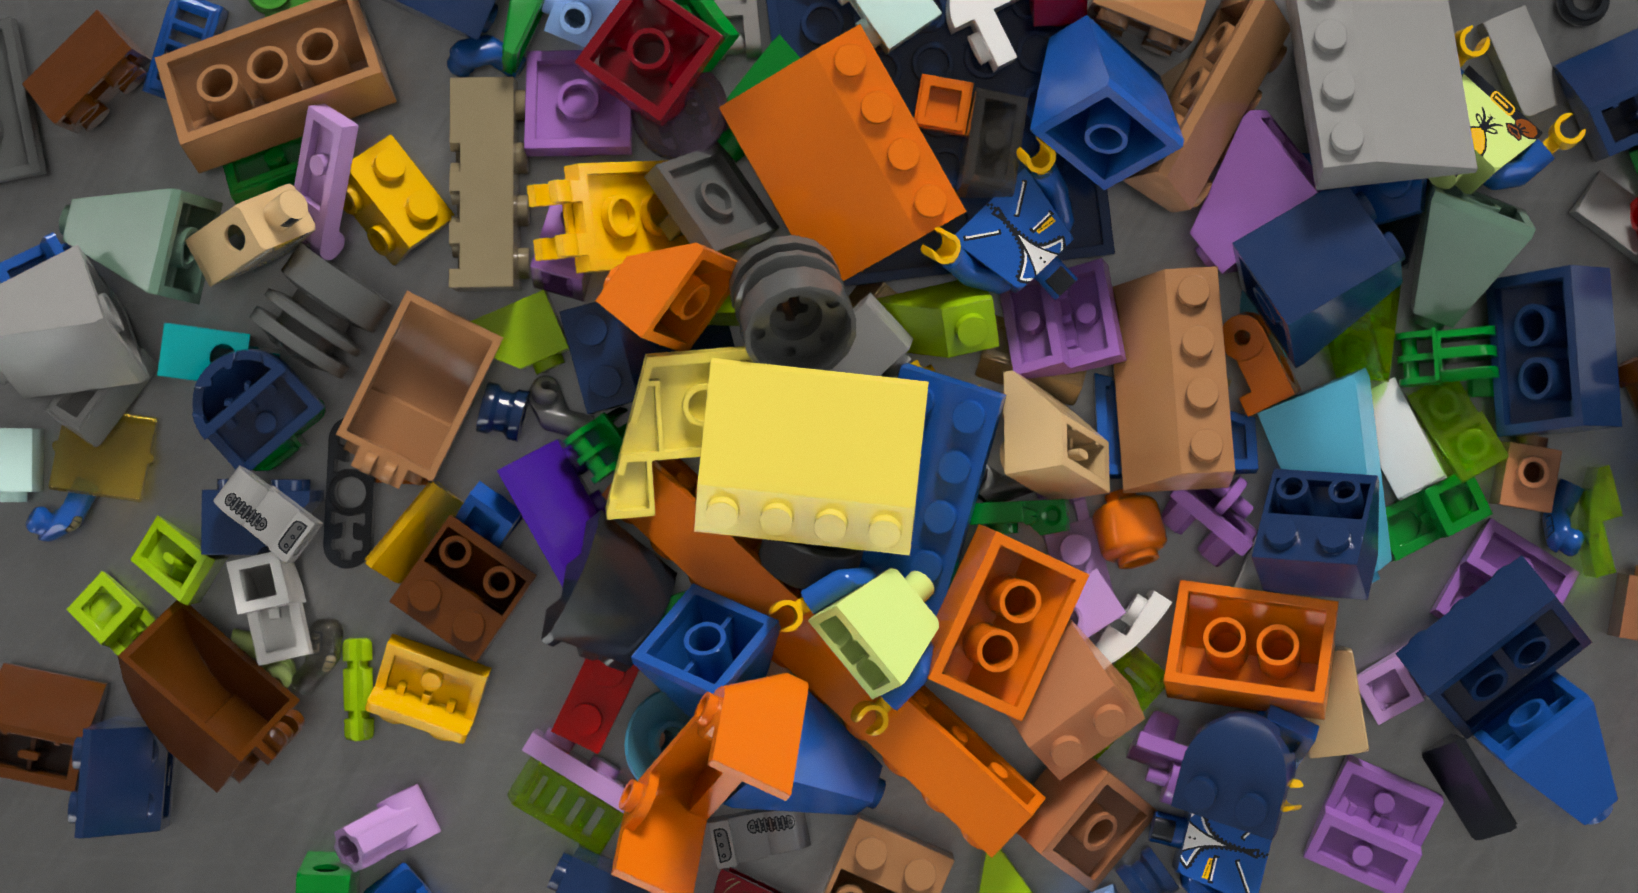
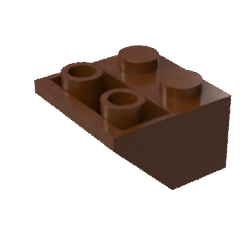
[22,9,151,134]
[389,514,538,662]
[0,663,109,792]

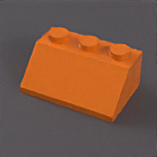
[927,524,1089,721]
[1164,580,1339,720]

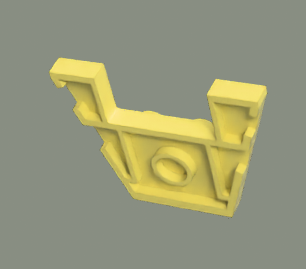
[605,346,752,520]

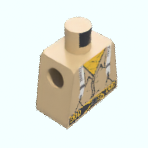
[185,184,316,287]

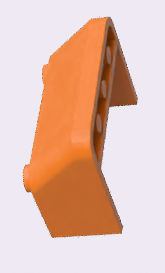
[611,673,809,893]

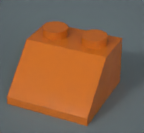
[595,242,737,351]

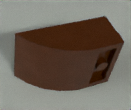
[118,600,305,793]

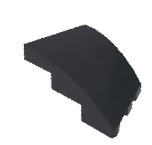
[541,510,677,672]

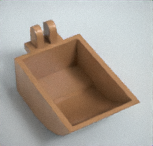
[336,291,503,489]

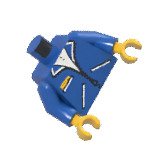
[921,136,1078,300]
[1148,779,1304,893]

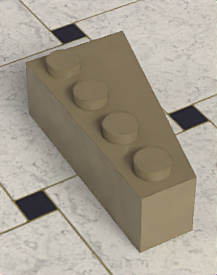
[449,77,531,292]

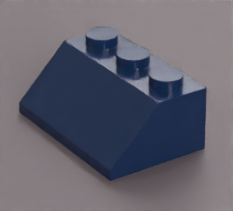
[1486,265,1623,437]
[1395,555,1593,739]

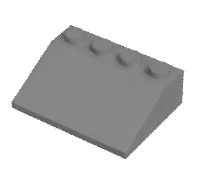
[1285,0,1478,190]

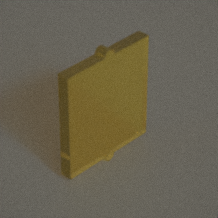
[48,413,158,502]

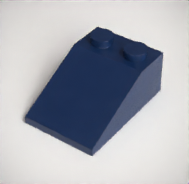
[559,301,735,414]

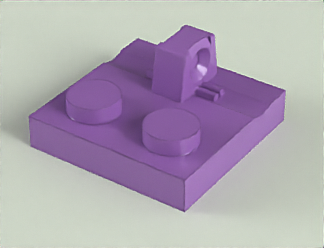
[524,50,633,157]

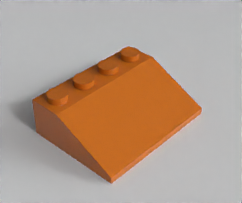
[719,24,967,281]

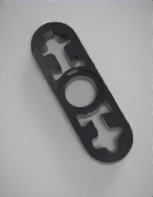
[323,418,377,569]

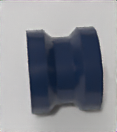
[476,381,530,442]
[1115,846,1180,893]

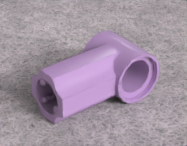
[334,784,441,872]

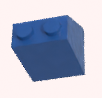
[1030,15,1184,190]

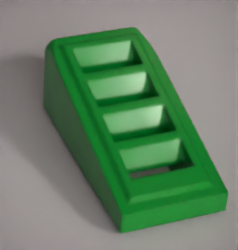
[502,0,544,75]

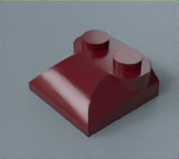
[575,0,724,127]

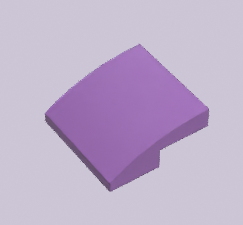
[1000,258,1127,379]
[1429,518,1580,619]
[1303,755,1444,893]

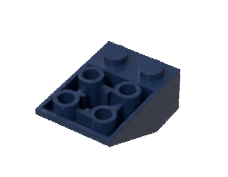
[68,716,175,839]

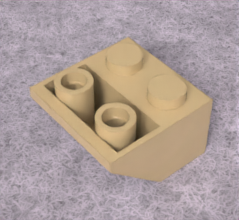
[1000,370,1110,500]

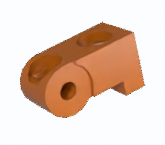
[1223,312,1302,417]

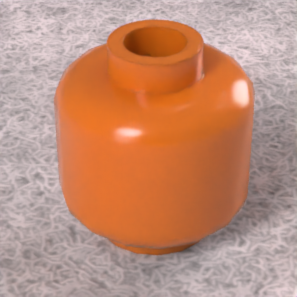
[1092,489,1167,569]

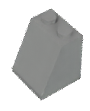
[0,244,149,399]

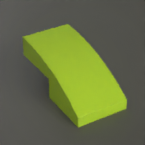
[66,571,157,656]

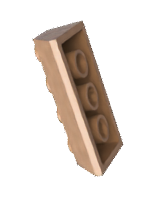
[155,0,397,174]
[1122,0,1290,213]
[1113,266,1235,493]

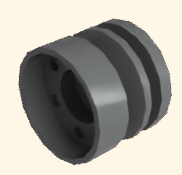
[729,235,856,371]
[249,242,393,379]

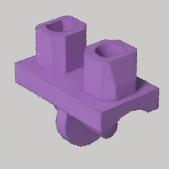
[1161,475,1258,567]
[1126,711,1202,805]

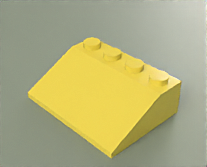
[694,358,929,555]

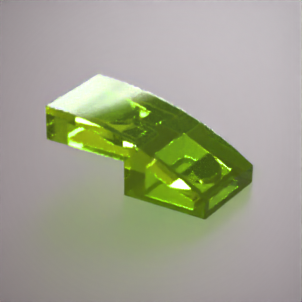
[1578,464,1623,578]

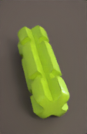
[342,638,374,741]

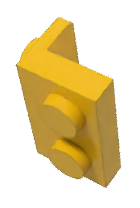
[343,134,455,266]
[365,633,492,744]

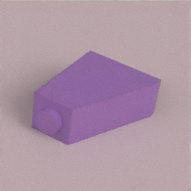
[1190,110,1323,274]

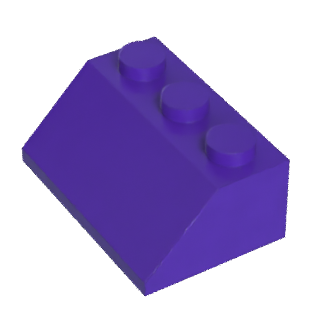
[497,439,607,588]

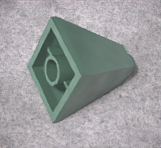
[1410,181,1536,331]
[59,188,223,305]

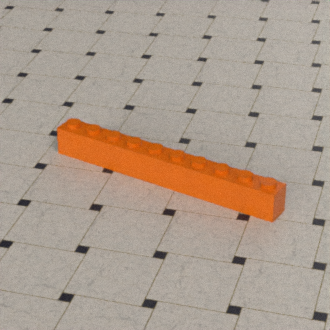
[601,458,1046,858]

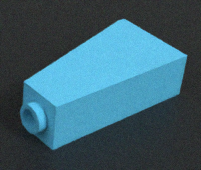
[1257,367,1392,583]

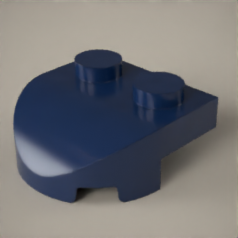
[192,349,325,471]
[1171,711,1296,841]

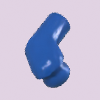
[446,35,527,79]

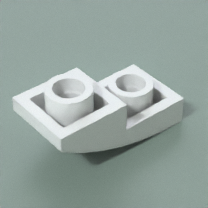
[1371,377,1447,501]
[1089,589,1172,663]

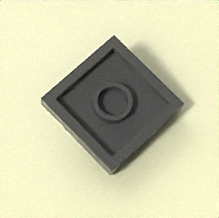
[644,143,779,255]

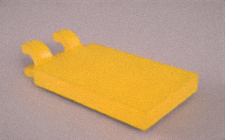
[527,160,690,274]

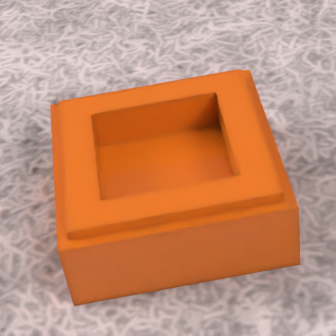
[913,74,974,137]

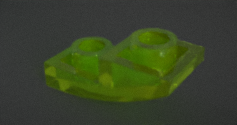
[1407,381,1509,484]

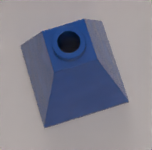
[631,583,781,718]
[1471,671,1618,825]
[723,691,886,815]

